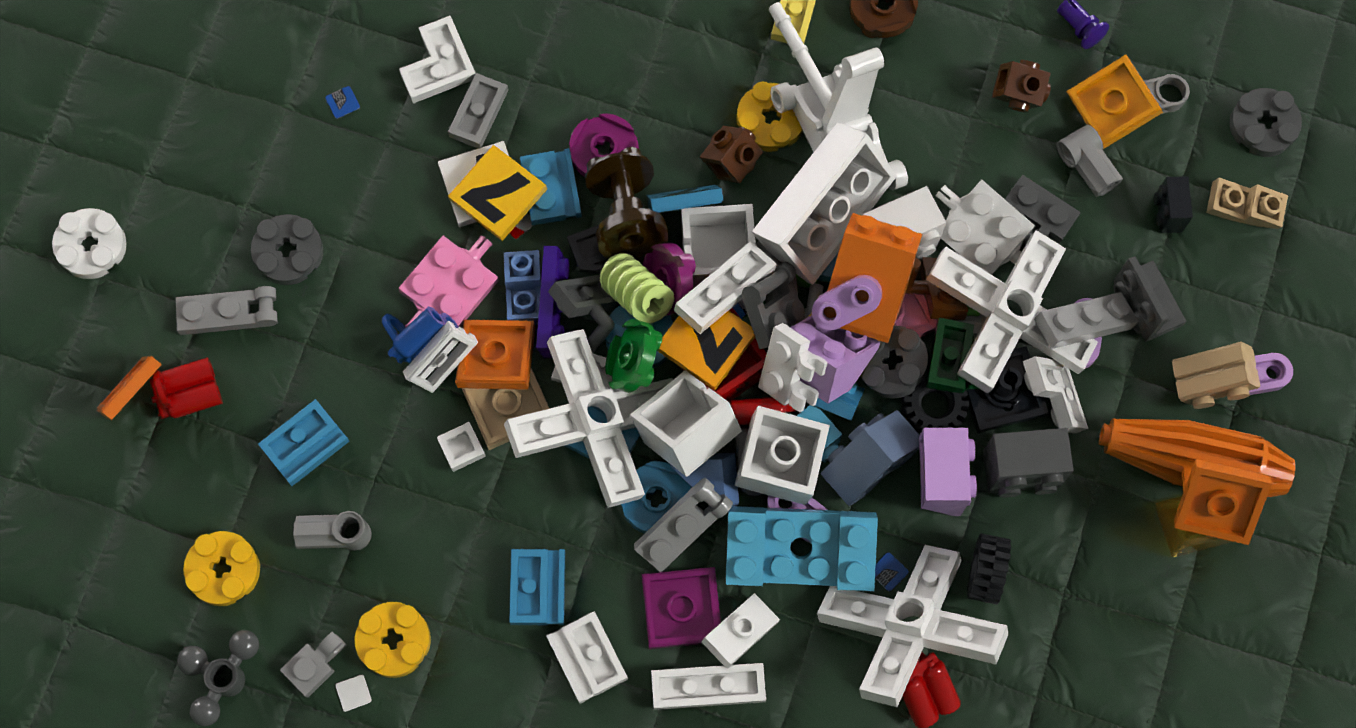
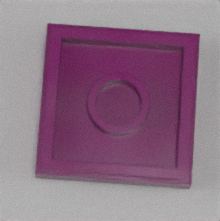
[642,567,721,649]

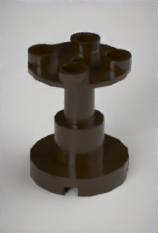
[585,147,668,261]

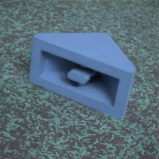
[670,453,739,513]

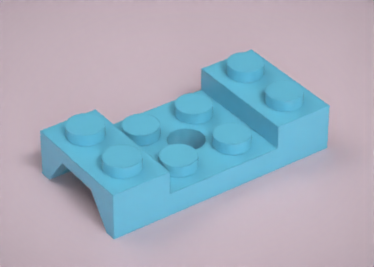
[726,506,878,591]

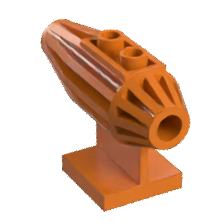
[1099,418,1295,545]

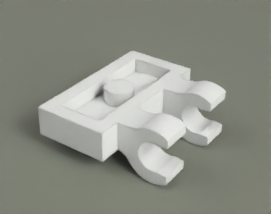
[758,323,827,412]

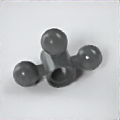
[177,630,259,727]

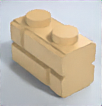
[1172,342,1260,409]

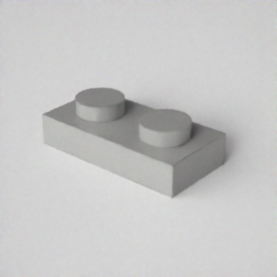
[448,73,508,149]

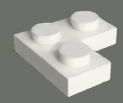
[399,16,476,103]
[1023,356,1088,433]

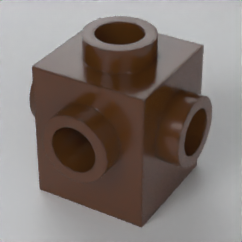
[992,60,1051,113]
[700,125,763,184]

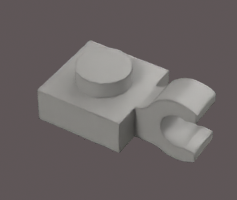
[280,632,347,698]

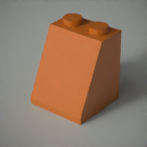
[824,213,923,343]

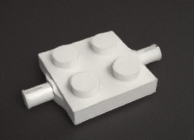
[935,179,1035,275]

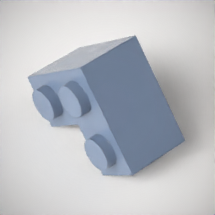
[820,410,920,506]

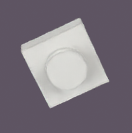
[437,422,486,472]

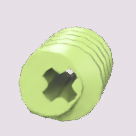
[600,253,674,323]

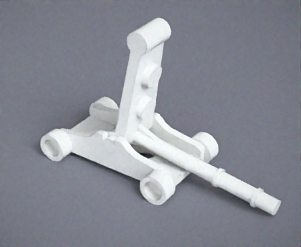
[769,2,908,190]

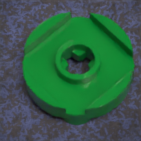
[605,319,662,393]

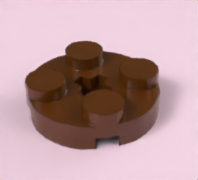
[849,0,918,38]

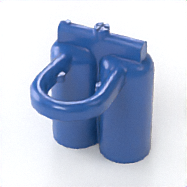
[382,306,459,364]

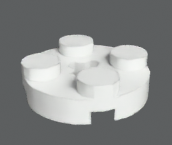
[52,208,126,279]

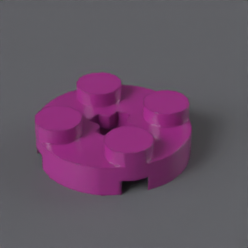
[569,113,639,177]
[643,242,696,315]

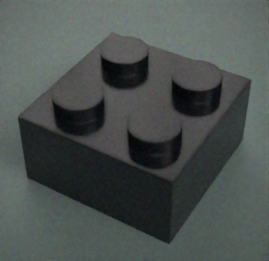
[1154,176,1193,233]

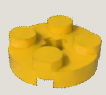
[737,81,803,152]
[183,531,260,606]
[355,602,431,678]

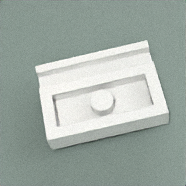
[546,611,628,704]

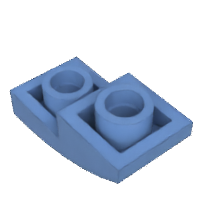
[504,250,541,325]

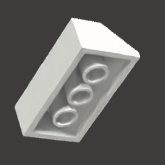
[752,122,897,285]

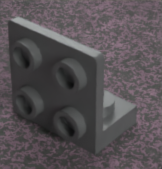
[1113,256,1187,342]

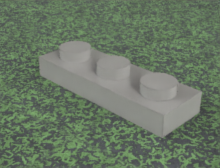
[1034,292,1139,349]

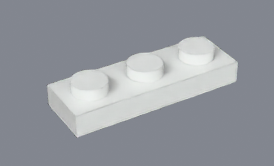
[674,241,777,334]
[651,663,766,710]

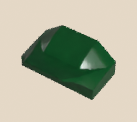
[926,318,980,393]

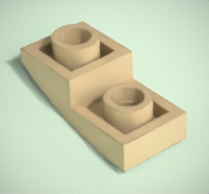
[1206,177,1288,229]

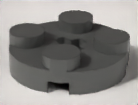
[1229,88,1302,157]
[251,214,323,285]
[860,326,930,398]

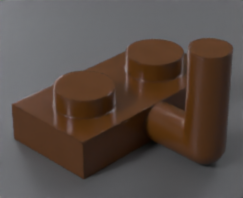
[905,257,968,320]

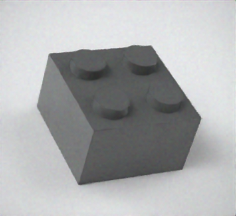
[983,428,1074,498]

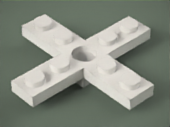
[926,230,1098,393]
[504,329,673,508]
[817,545,1008,707]

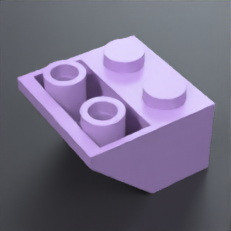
[790,315,880,403]
[919,428,977,516]

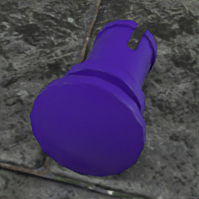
[1057,0,1109,49]

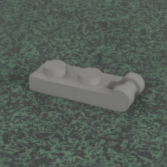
[176,286,278,335]
[634,478,733,572]

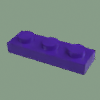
[536,246,569,358]

